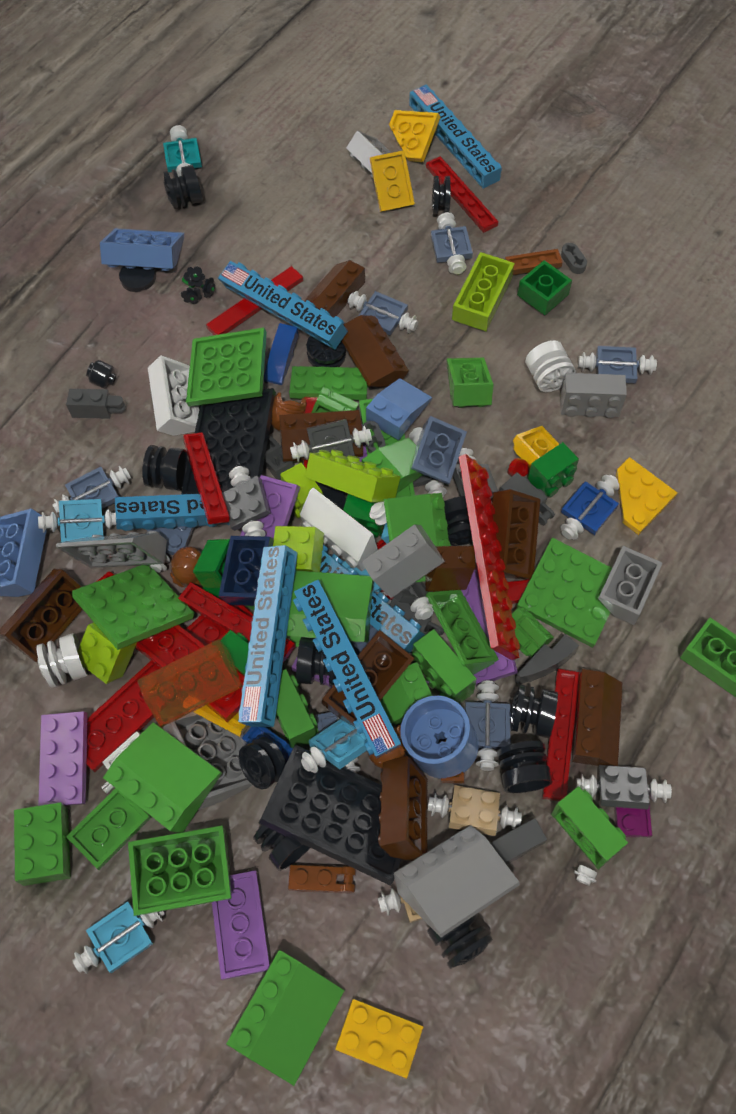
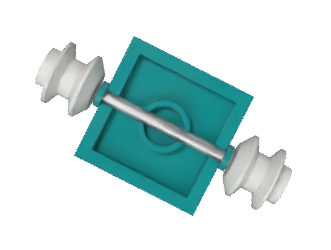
[163,125,202,177]

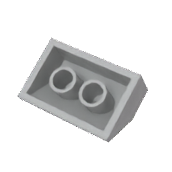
[346,130,392,177]
[361,524,445,598]
[598,546,663,625]

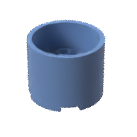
[400,696,479,779]

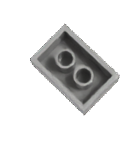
[560,373,627,418]

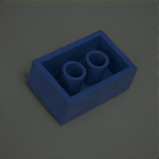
[219,536,274,606]

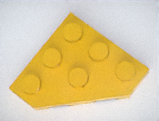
[389,110,440,163]
[616,457,678,535]

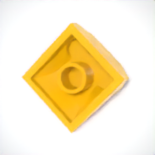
[513,426,559,468]

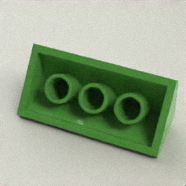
[426,590,499,675]

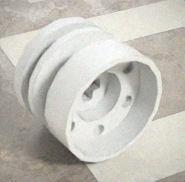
[525,340,576,392]
[36,633,89,688]

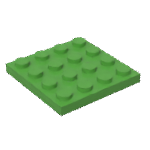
[186,328,267,407]
[516,537,612,648]
[72,565,194,650]

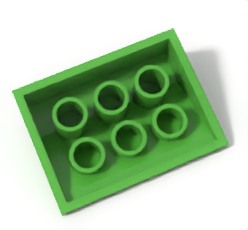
[383,493,451,583]
[286,570,373,642]
[103,722,222,833]
[128,825,232,916]
[226,950,345,1086]

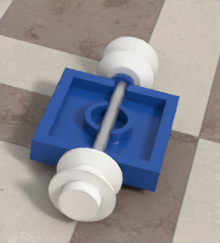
[561,475,620,540]

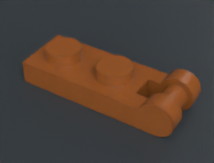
[288,865,356,893]

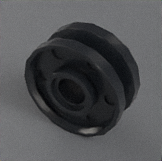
[432,176,451,214]
[306,336,346,367]
[238,736,286,790]

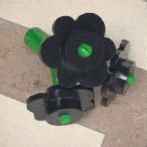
[181,266,215,304]

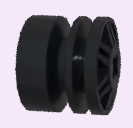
[163,164,203,209]
[142,445,188,491]
[444,496,473,546]
[296,637,336,686]
[510,684,558,738]
[497,741,553,793]
[253,825,310,871]
[427,914,493,969]

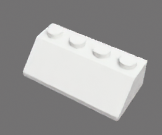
[148,355,199,436]
[300,488,378,572]

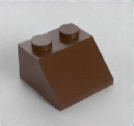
[425,546,475,591]

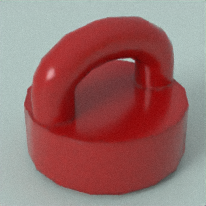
[508,458,529,477]

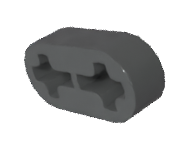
[561,243,587,274]
[362,421,386,454]

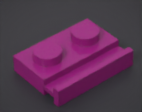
[614,805,652,838]

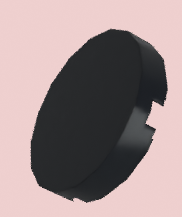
[119,266,156,292]

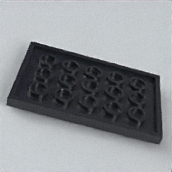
[181,388,276,495]
[259,744,401,886]

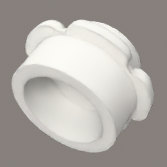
[574,865,597,886]

